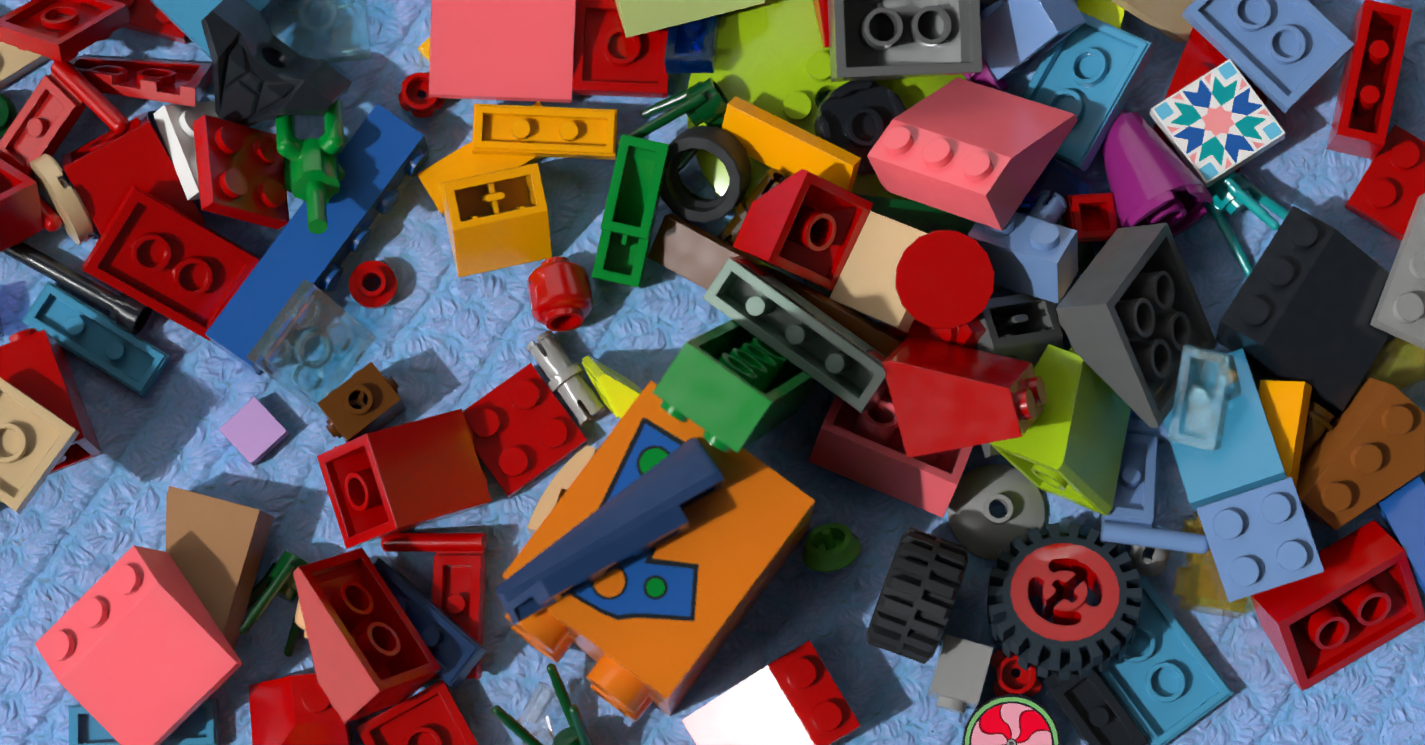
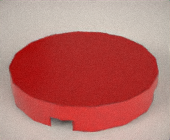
[895,230,994,329]

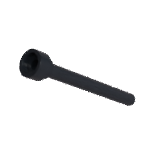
[2,242,153,335]

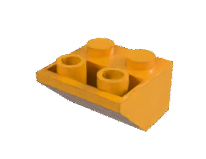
[438,163,552,278]

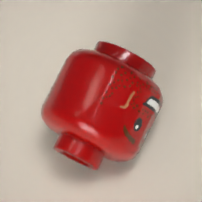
[527,257,593,332]

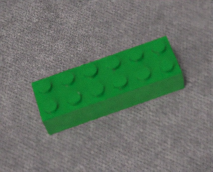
[652,320,818,453]

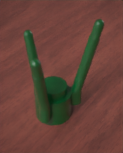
[618,78,729,172]
[238,551,309,657]
[492,663,594,745]

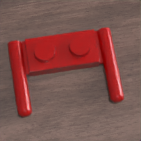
[0,61,130,232]
[381,532,487,679]

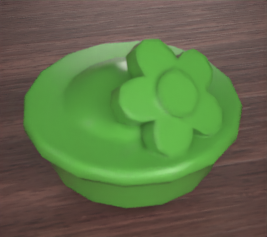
[802,523,862,572]

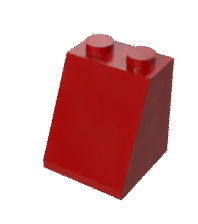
[62,112,206,235]
[0,328,103,475]
[882,336,1047,458]
[317,409,492,549]

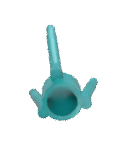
[1204,171,1289,277]

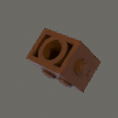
[317,362,406,443]

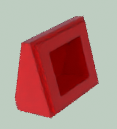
[1061,193,1118,243]

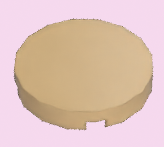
[30,153,95,246]

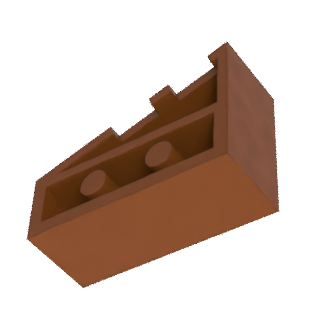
[1296,378,1425,530]

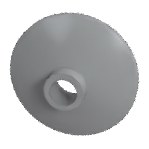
[948,464,1045,561]

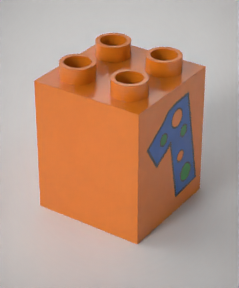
[502,380,815,723]

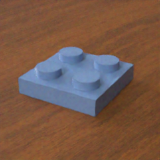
[1196,476,1324,602]

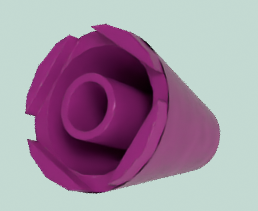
[1100,110,1213,237]

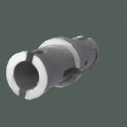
[526,330,606,426]

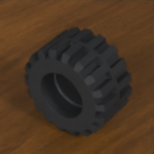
[867,527,968,664]

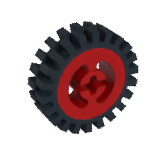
[987,523,1142,680]

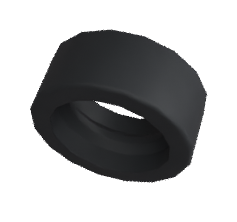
[660,125,751,223]

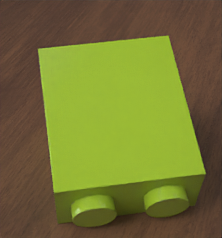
[989,344,1131,516]

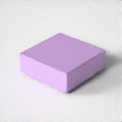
[219,396,289,466]

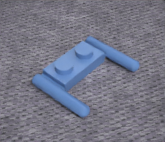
[1100,417,1209,554]

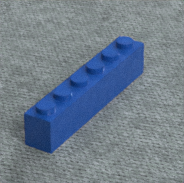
[205,103,428,376]

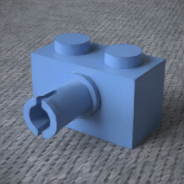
[980,0,1086,80]
[967,190,1078,304]

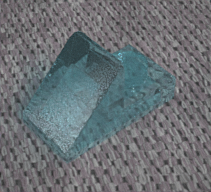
[1168,344,1242,452]

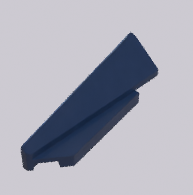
[496,438,724,625]

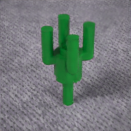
[275,99,349,234]

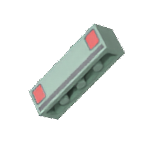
[703,255,888,412]

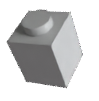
[927,634,993,714]

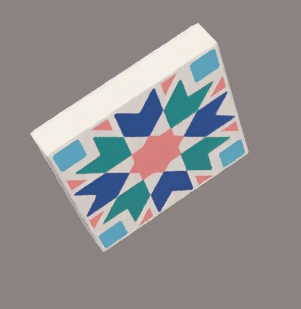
[1150,59,1286,188]

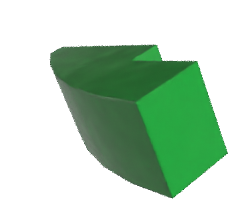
[591,134,669,289]

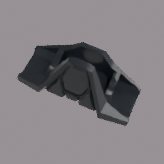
[201,0,352,127]

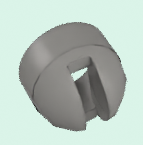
[1129,545,1169,576]

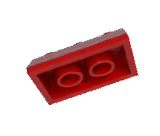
[1250,520,1425,691]

